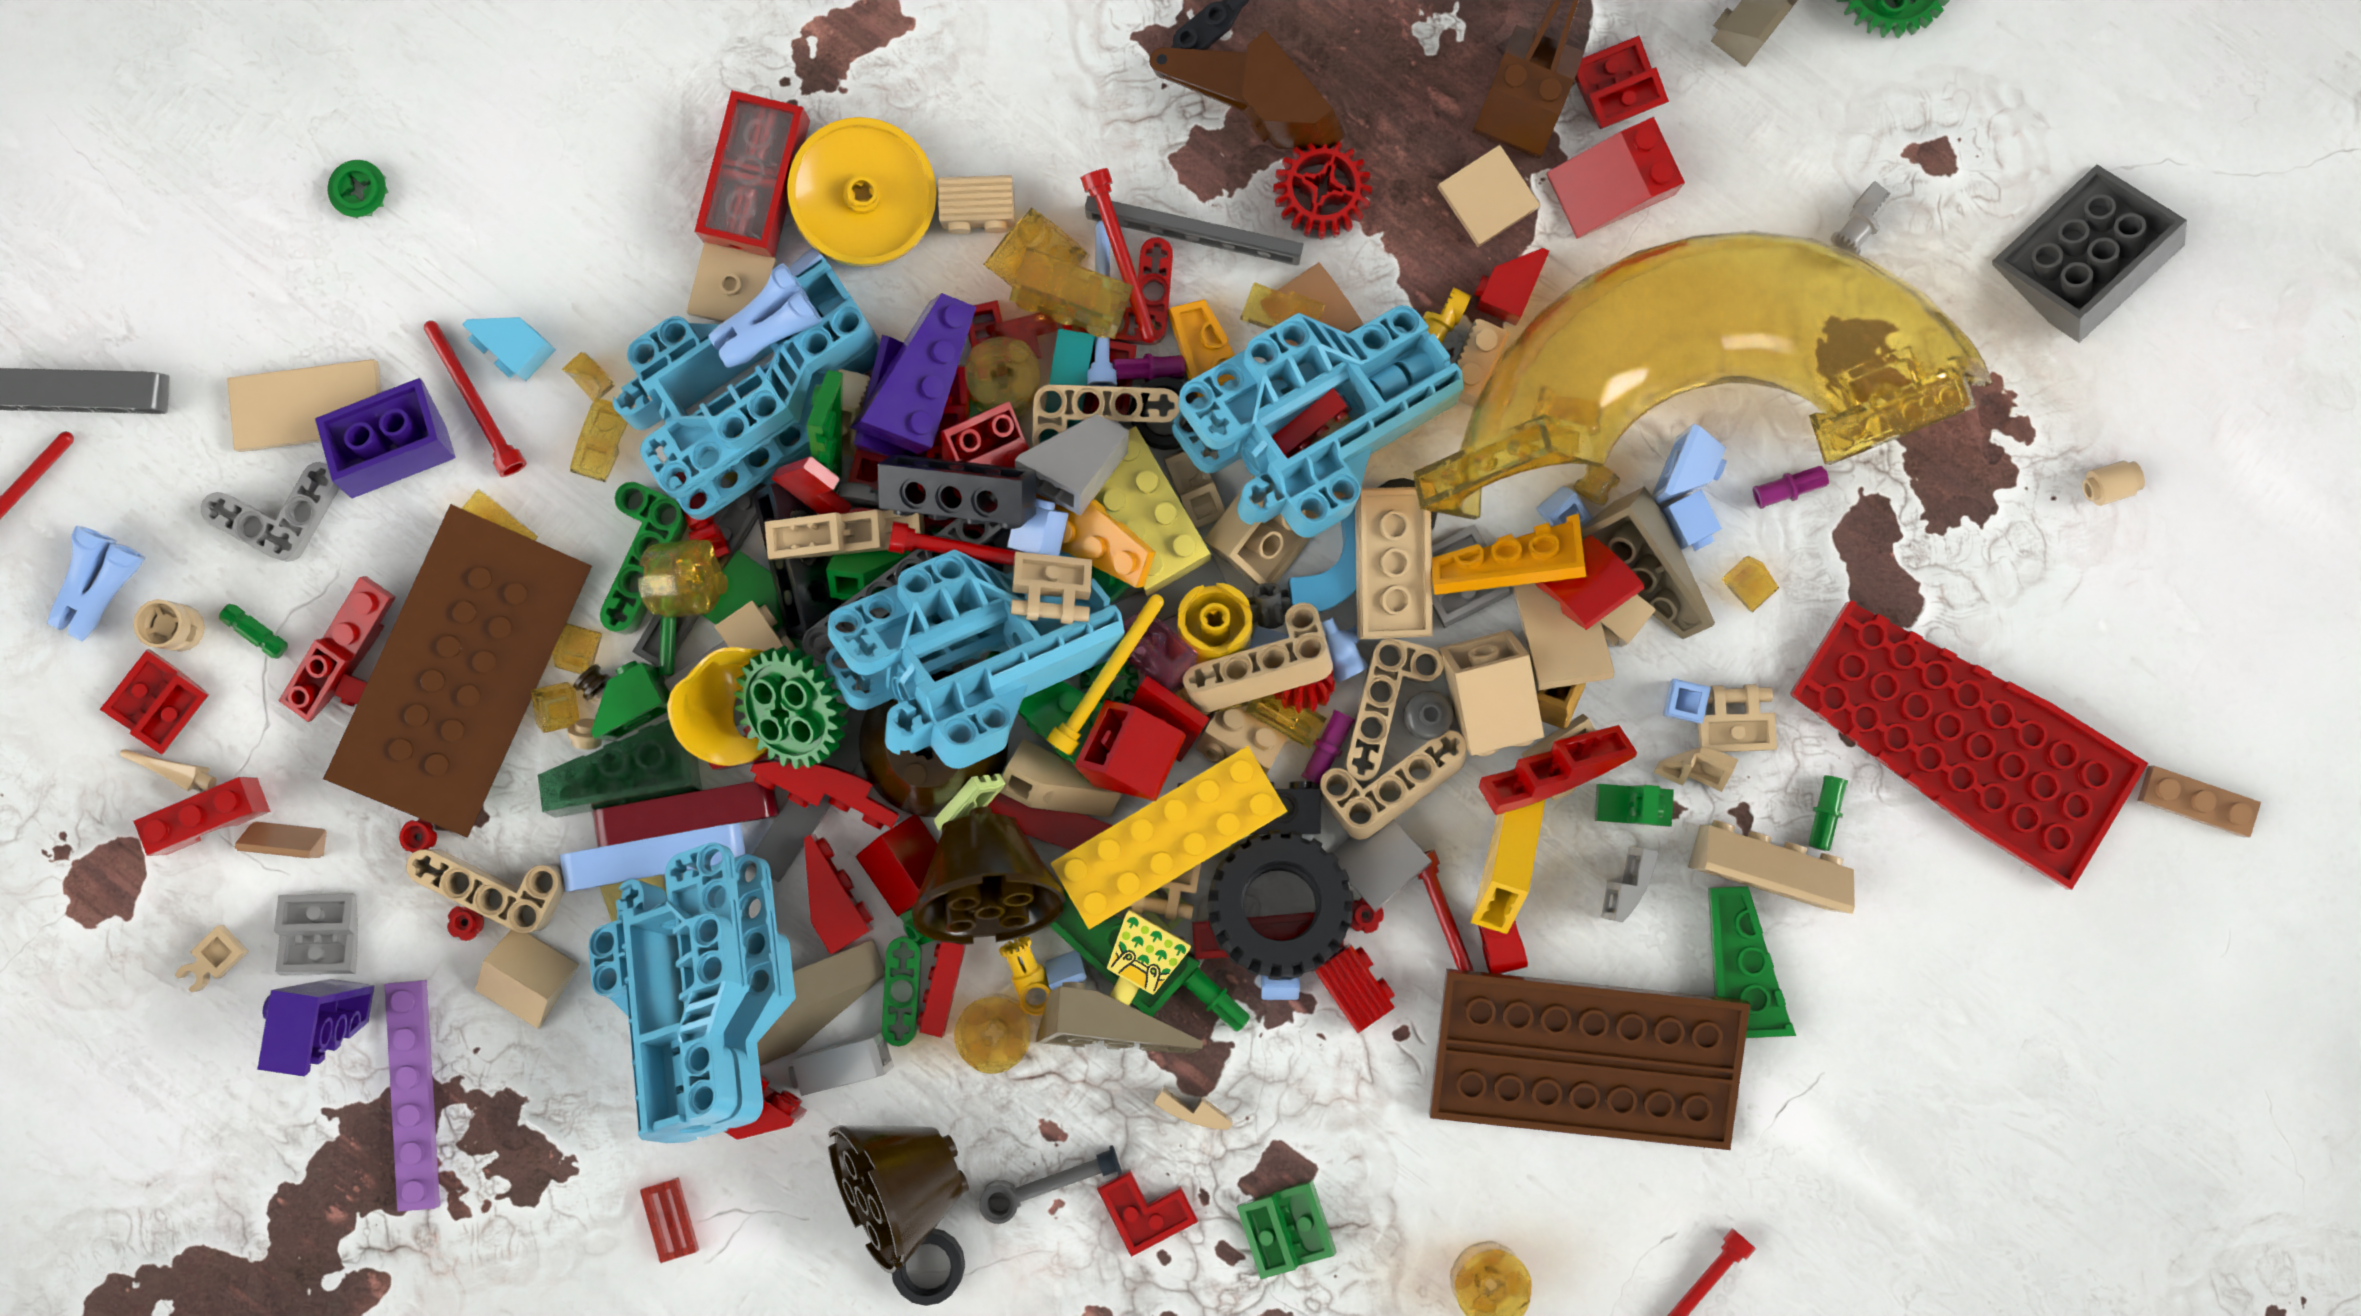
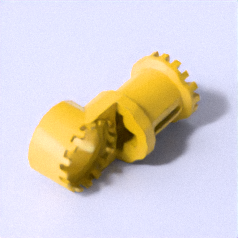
[1423,287,1471,344]
[999,936,1052,1016]

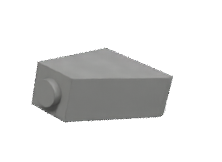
[1015,414,1129,516]
[788,1031,894,1096]

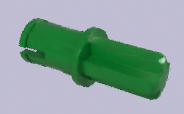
[1809,775,1848,851]
[1182,967,1250,1032]

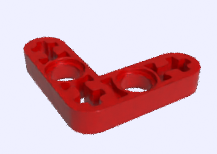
[1060,237,1173,345]

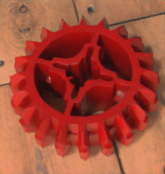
[1273,141,1373,240]

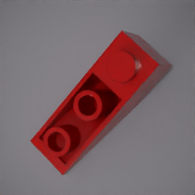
[804,834,874,955]

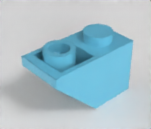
[462,317,556,381]

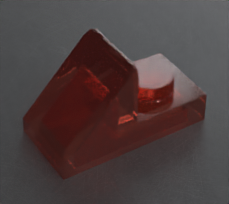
[985,306,1069,361]

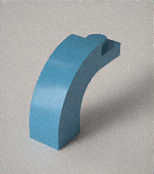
[1288,497,1356,614]

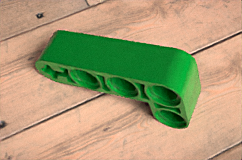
[600,482,688,635]

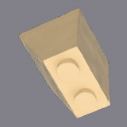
[1439,630,1544,756]

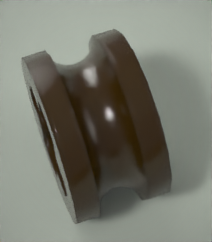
[573,664,611,701]

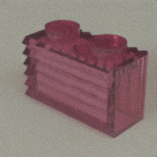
[1123,611,1198,694]

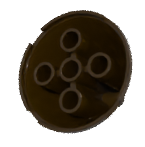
[859,670,1008,818]
[912,807,1066,945]
[828,1125,969,1273]

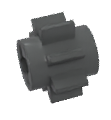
[1247,583,1292,629]

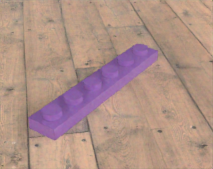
[384,980,440,1212]

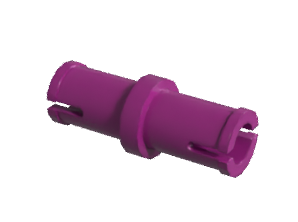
[1301,709,1355,785]

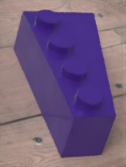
[849,293,976,454]
[257,979,375,1077]

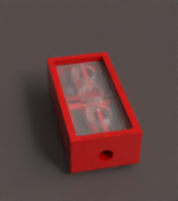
[694,90,810,258]

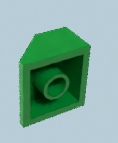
[591,661,671,741]

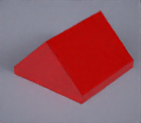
[855,815,938,917]

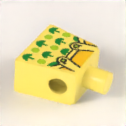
[1107,909,1192,1006]

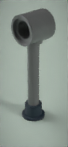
[979,1145,1122,1224]

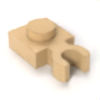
[175,925,249,993]

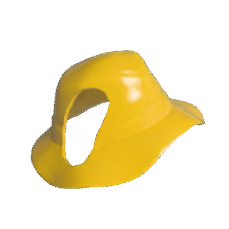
[667,647,769,766]

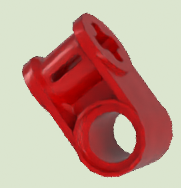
[1478,920,1528,974]

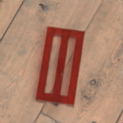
[640,1177,699,1263]

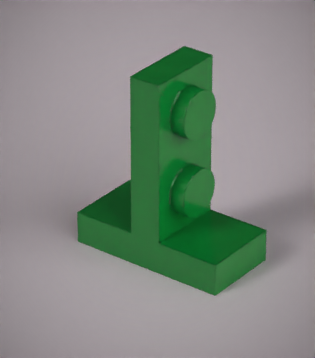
[1594,784,1674,827]

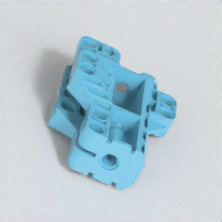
[613,257,880,520]
[1172,305,1464,537]
[825,549,1124,769]
[589,842,796,1143]

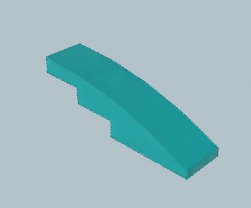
[1040,329,1095,443]

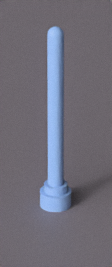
[1087,220,1117,387]

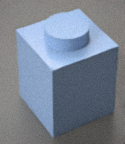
[1661,490,1722,551]
[1007,498,1069,556]

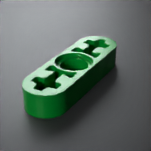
[882,936,922,1047]

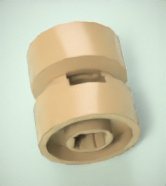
[133,599,205,652]

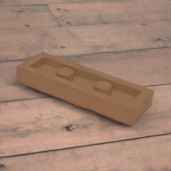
[2137,766,2261,837]

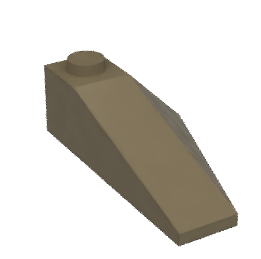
[1581,486,1715,639]
[1036,982,1203,1054]

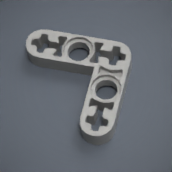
[201,462,339,562]

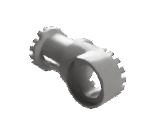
[1830,181,1891,258]

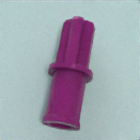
[1111,353,1186,382]
[1752,466,1829,509]

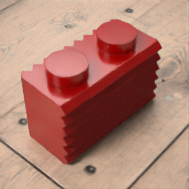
[1314,943,1395,1033]

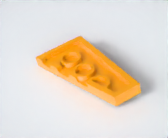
[1168,299,1235,411]
[1036,493,1156,588]
[1432,513,1586,595]

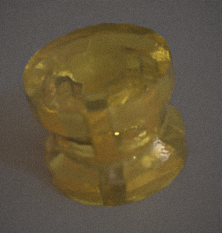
[1573,461,1621,506]

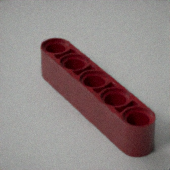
[592,781,779,848]

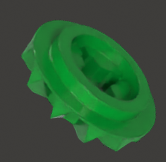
[327,160,389,219]
[1080,658,1139,704]

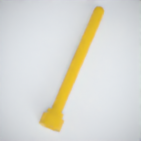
[1046,594,1164,756]

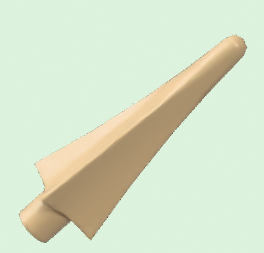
[120,749,217,793]

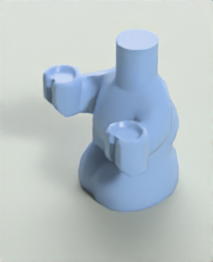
[1312,617,1369,683]

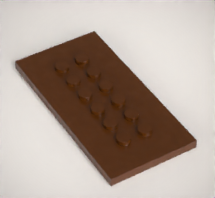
[323,504,593,838]
[1429,968,1750,1150]

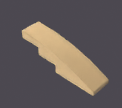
[765,510,925,560]

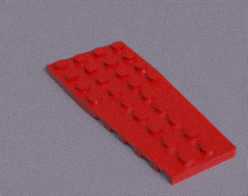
[1790,601,2148,890]

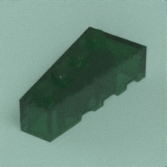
[538,720,702,818]

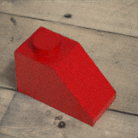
[1474,248,1550,326]

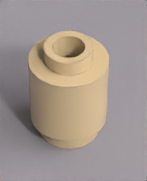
[2082,460,2145,506]

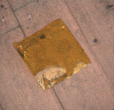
[983,207,1090,312]

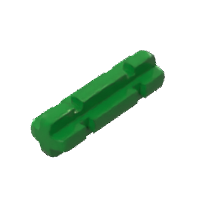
[219,604,288,659]

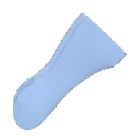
[708,263,822,368]
[47,526,146,642]

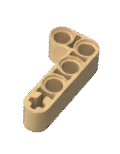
[1032,385,1180,447]
[1183,602,1333,712]
[1344,638,1444,781]
[1320,730,1467,840]
[406,849,565,933]

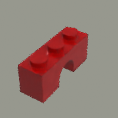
[133,777,271,856]

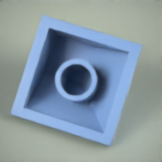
[1652,424,1727,505]

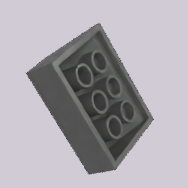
[1992,164,2187,343]

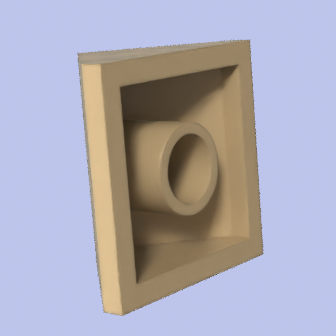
[475,930,580,1029]

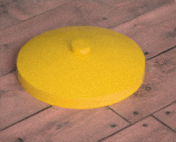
[788,117,937,267]

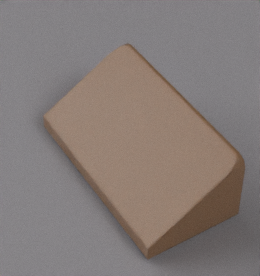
[235,822,327,858]

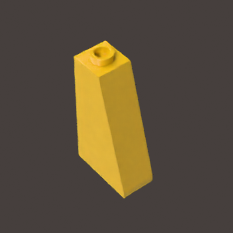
[1471,799,1546,934]

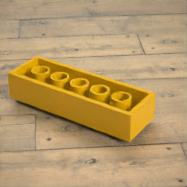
[1050,746,1288,929]

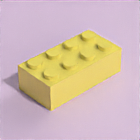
[1093,426,1211,597]

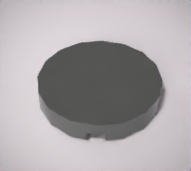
[838,482,889,511]

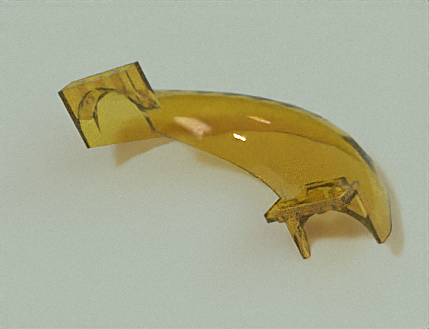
[1413,230,1992,520]

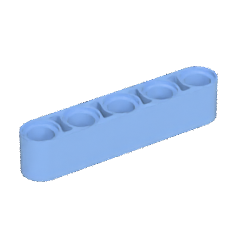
[559,823,746,892]

